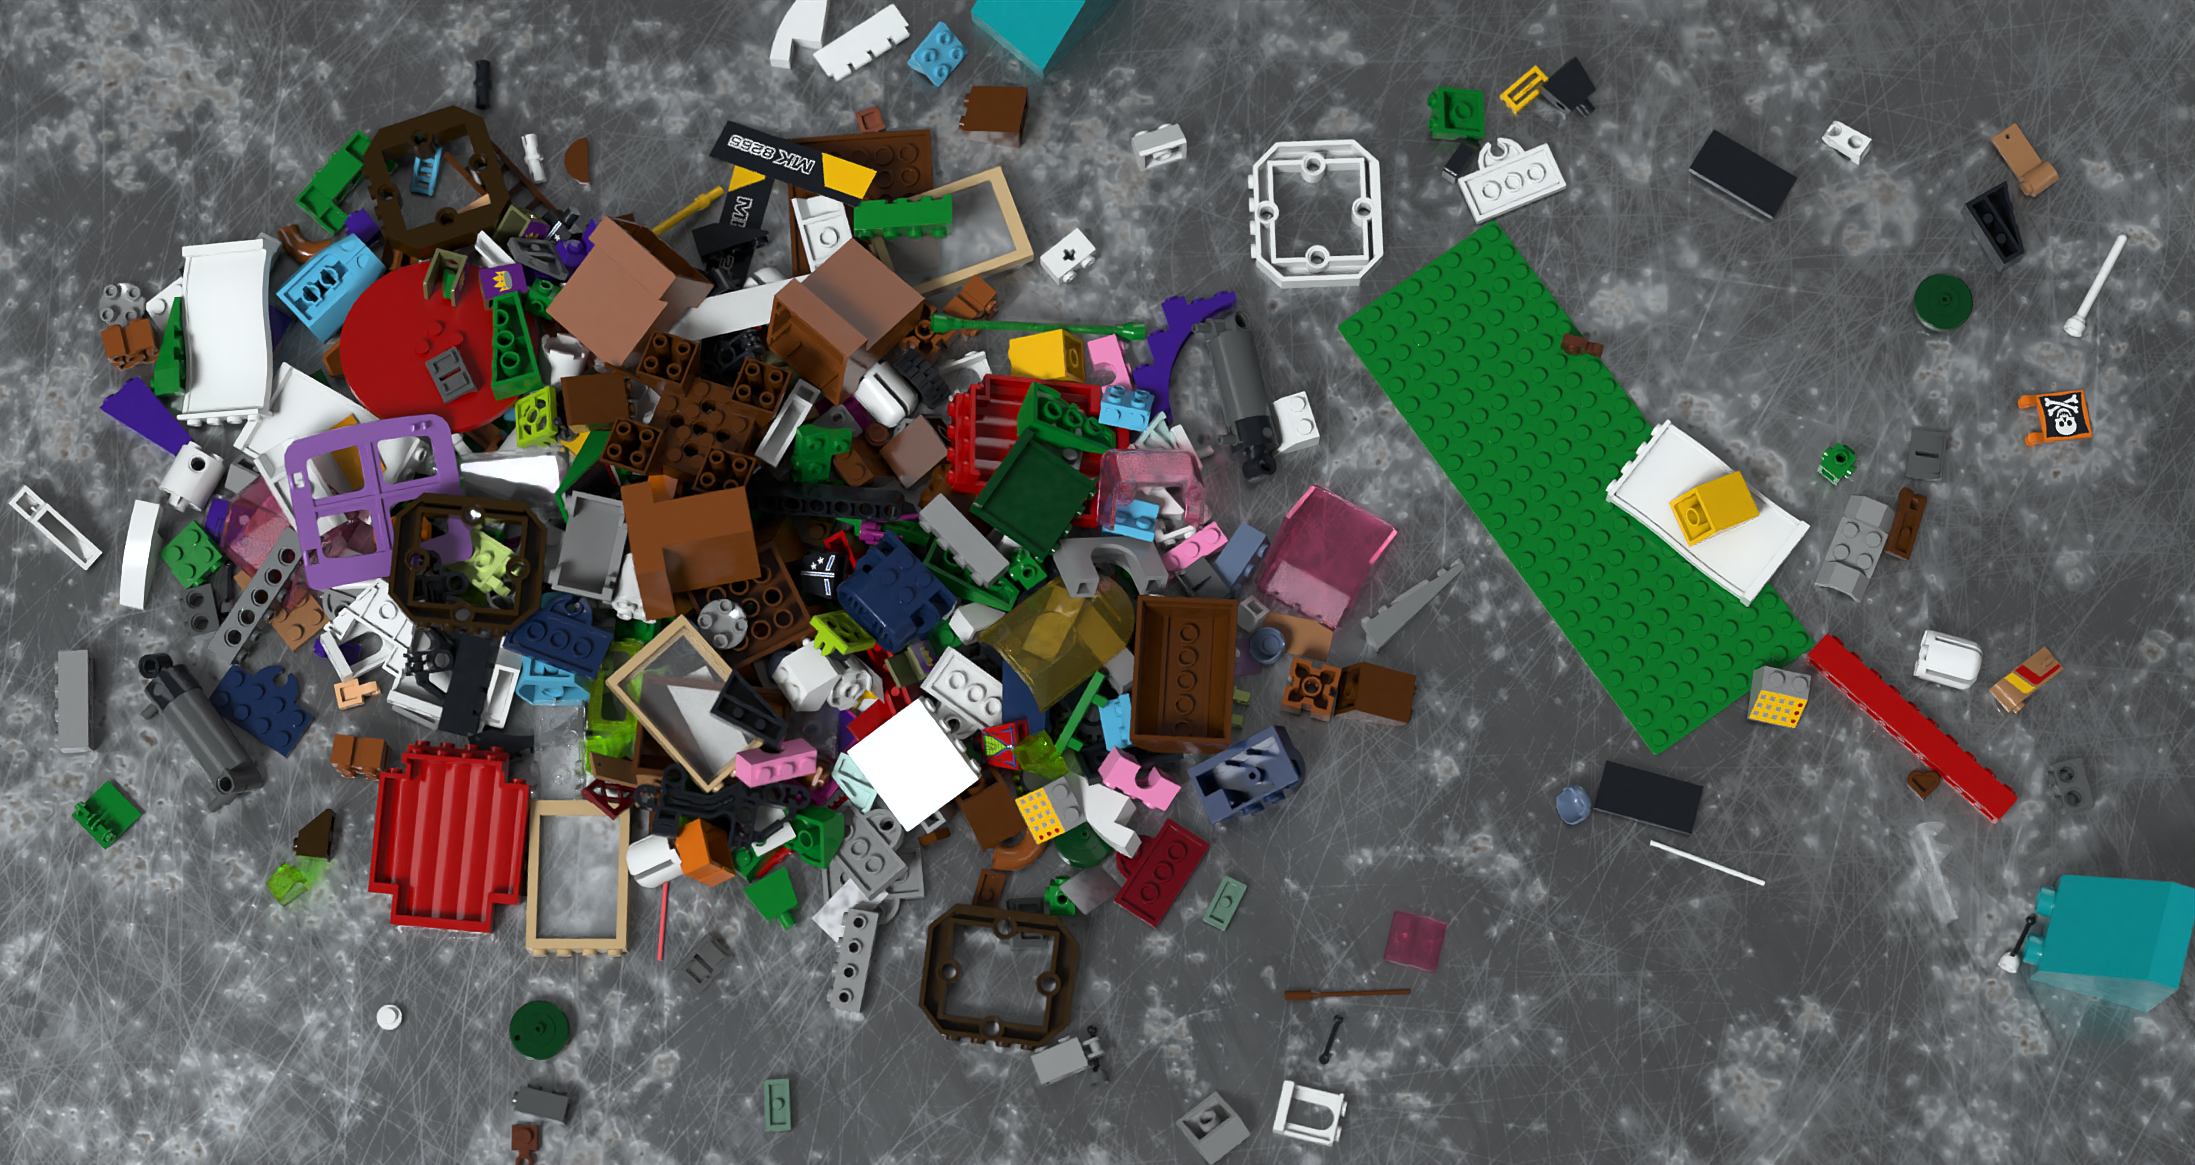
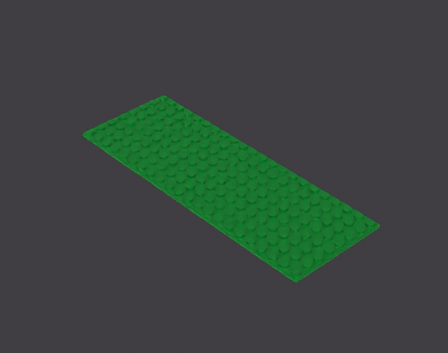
[1338,221,1814,755]

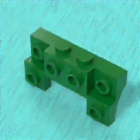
[294,130,398,237]
[789,424,852,502]

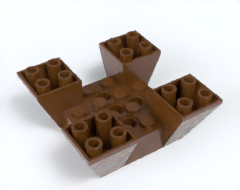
[599,329,793,494]
[672,514,836,687]

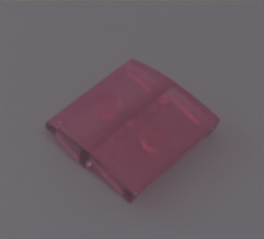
[1383,911,1447,973]

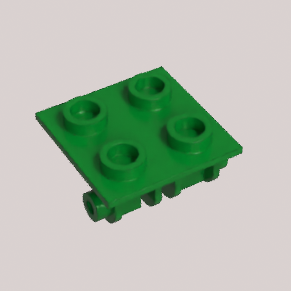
[72,780,142,850]

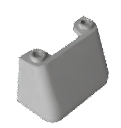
[548,491,628,603]

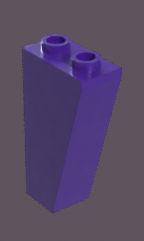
[100,376,195,459]

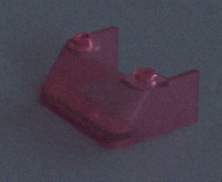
[1096,449,1206,531]

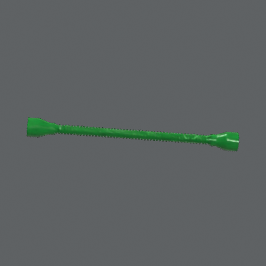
[931,313,1145,341]

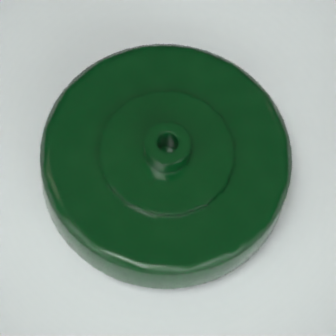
[1913,273,1973,332]
[1054,821,1113,868]
[509,1000,571,1062]

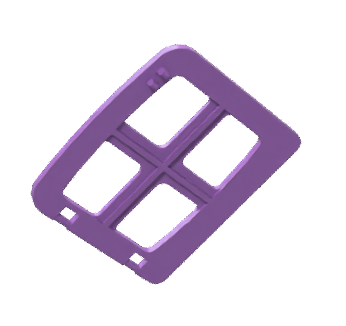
[284,414,472,590]

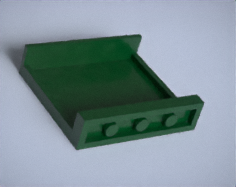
[969,427,1100,561]

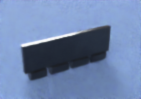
[437,633,500,737]

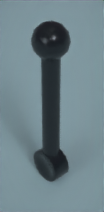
[1319,1014,1343,1065]

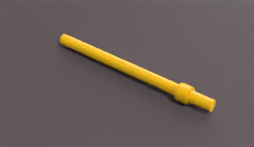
[651,186,724,236]

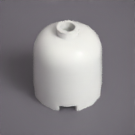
[538,333,590,394]

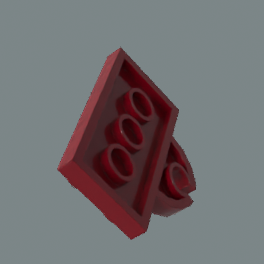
[1113,818,1210,929]

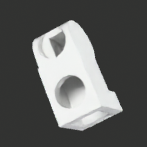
[1822,121,1872,165]

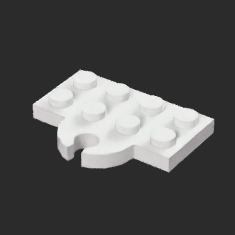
[1458,138,1567,224]
[920,646,1002,739]

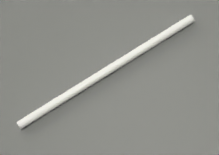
[1650,840,1765,886]

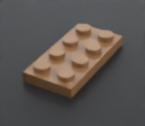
[233,547,332,653]

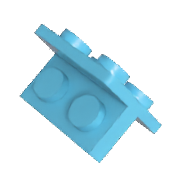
[907,21,968,87]
[1098,385,1155,432]
[1100,493,1159,542]
[1098,694,1135,751]

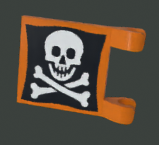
[2017,390,2092,446]

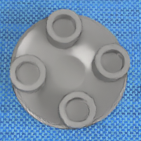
[99,282,146,327]
[697,599,748,649]

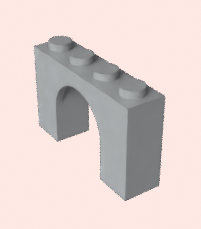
[1053,536,1169,598]

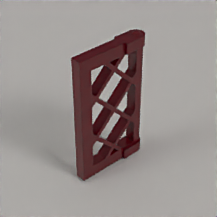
[581,756,648,821]

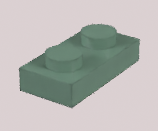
[1203,875,1248,932]
[764,1079,792,1132]

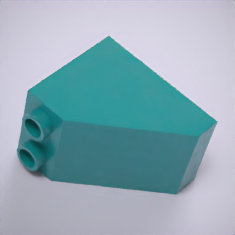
[971,0,1117,80]
[2022,874,2195,1012]

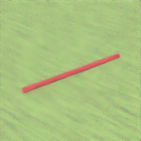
[657,881,669,961]

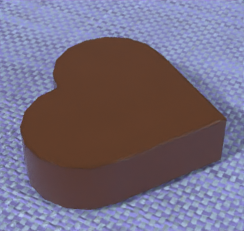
[1906,770,1940,802]
[918,827,951,846]

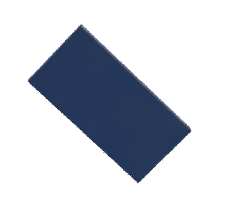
[1002,656,1050,762]

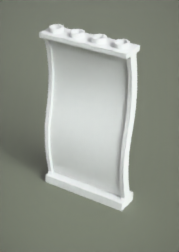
[177,239,277,427]
[233,362,430,527]
[1606,419,1810,607]

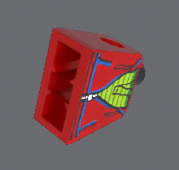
[973,719,1033,770]

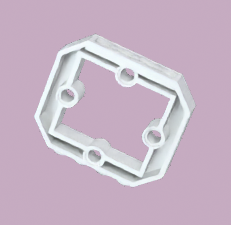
[1248,139,1383,289]

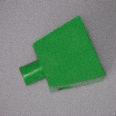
[743,866,800,931]

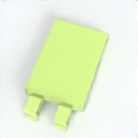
[442,530,525,598]

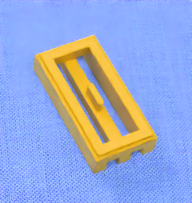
[1500,65,1548,115]

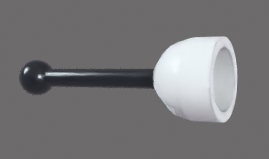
[1998,916,2036,973]

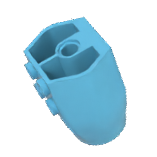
[274,233,387,344]
[515,591,592,707]

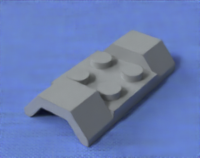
[1814,495,1896,603]

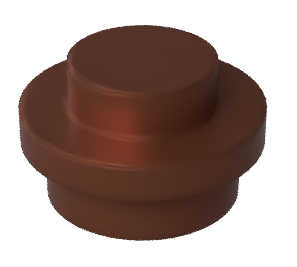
[865,423,889,447]

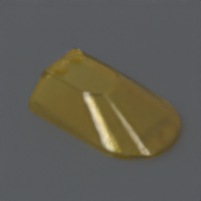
[977,572,1135,714]

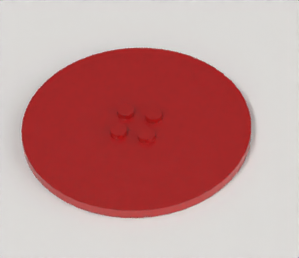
[340,261,539,435]

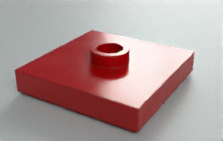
[845,695,893,742]

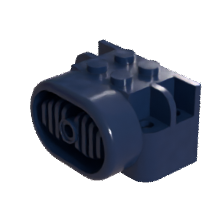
[837,529,958,653]
[1187,725,1306,824]

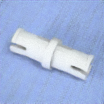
[522,134,546,185]

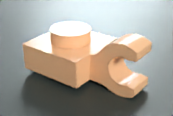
[334,678,381,710]

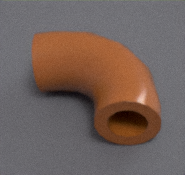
[276,225,332,263]
[991,827,1048,871]

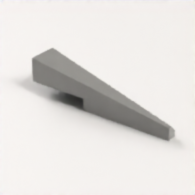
[1361,558,1465,654]

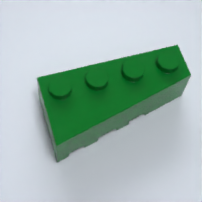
[854,194,952,240]
[491,291,544,401]

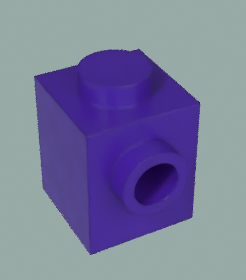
[344,208,384,248]

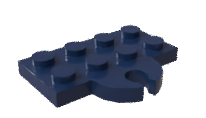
[502,594,615,682]
[209,664,315,758]

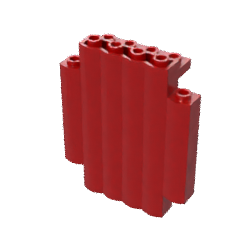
[946,374,1129,528]
[368,740,532,933]

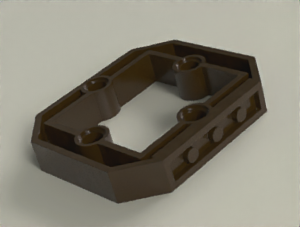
[361,105,512,261]
[388,492,548,637]
[918,903,1080,1051]

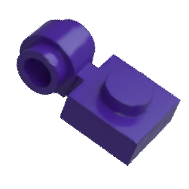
[313,637,363,667]

